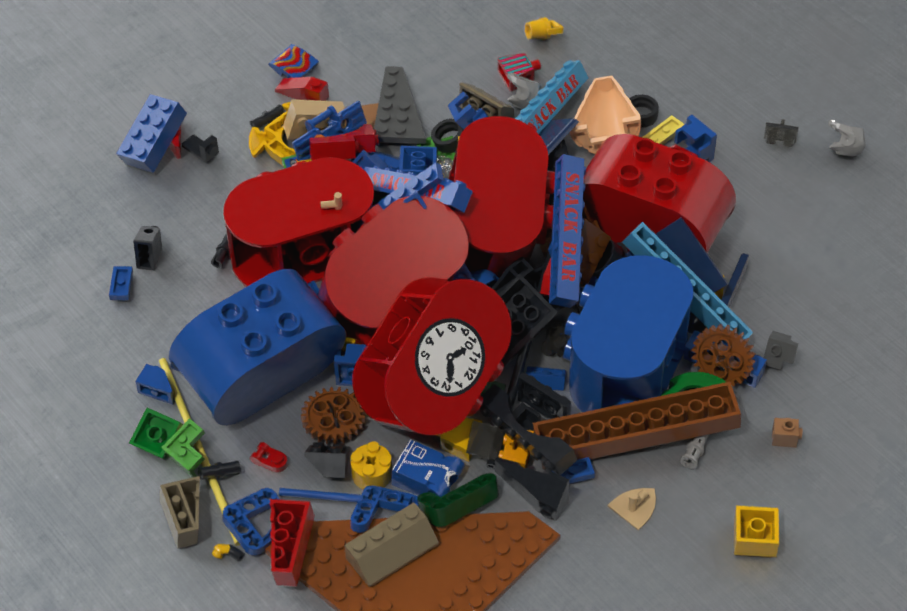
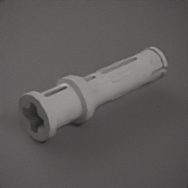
[680,434,709,469]

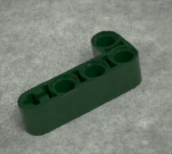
[417,473,499,527]

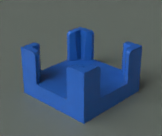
[448,91,488,129]

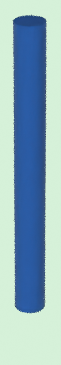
[279,488,361,503]

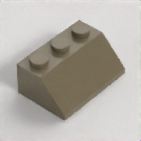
[459,82,514,118]

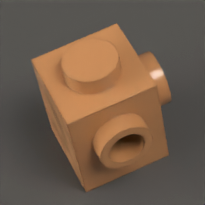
[772,418,802,448]

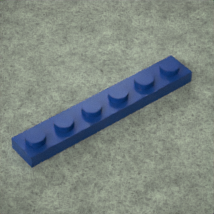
[357,162,443,230]

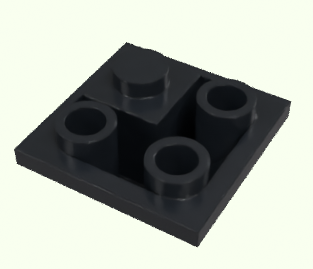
[305,442,350,478]

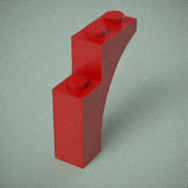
[309,124,378,161]

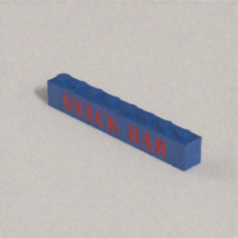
[549,154,586,308]
[364,165,473,213]

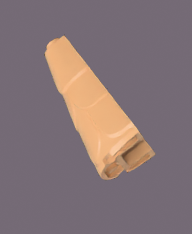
[569,76,641,154]

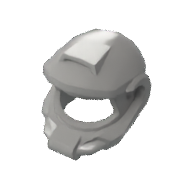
[507,73,542,109]
[828,120,866,157]

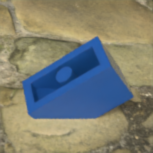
[135,364,175,405]

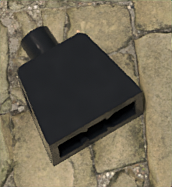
[133,226,162,270]

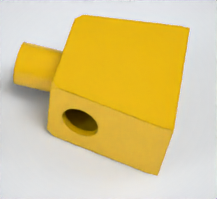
[436,418,482,462]

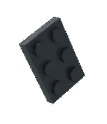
[518,372,571,419]

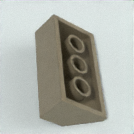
[344,502,439,587]

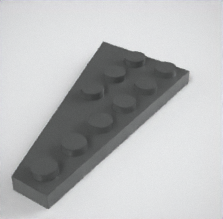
[374,66,426,144]

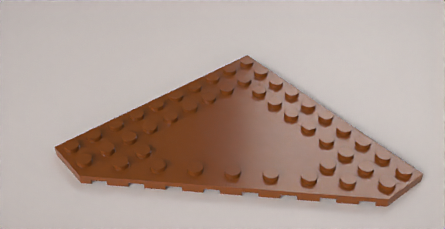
[265,511,560,611]

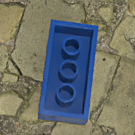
[116,94,187,173]

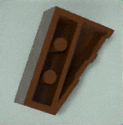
[579,218,611,287]

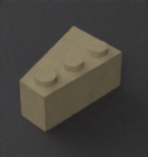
[159,476,200,549]

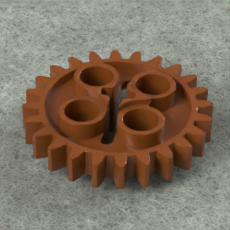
[691,324,756,387]
[301,387,366,444]

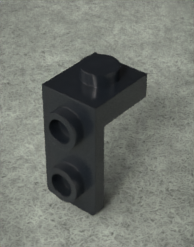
[181,135,219,163]

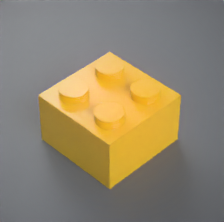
[734,506,779,557]

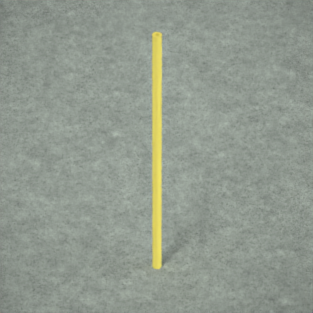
[159,358,240,546]

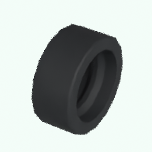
[629,94,659,127]
[431,119,464,153]

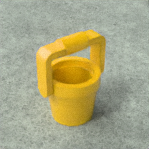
[524,17,564,40]

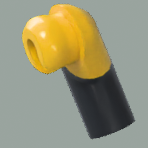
[212,544,244,562]

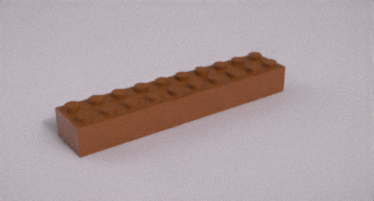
[533,382,741,469]

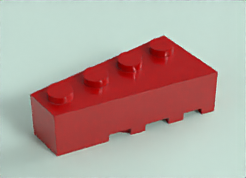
[270,499,315,587]

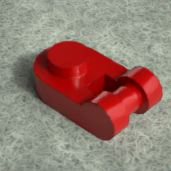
[249,442,288,473]

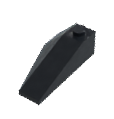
[495,457,569,521]

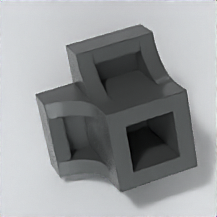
[764,331,799,370]

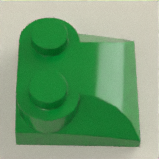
[129,407,183,459]

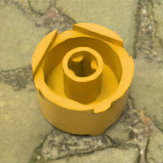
[351,441,392,490]

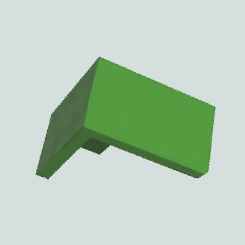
[161,418,205,478]

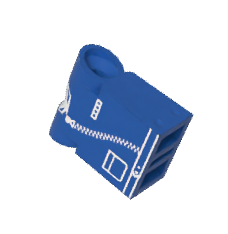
[392,439,465,497]

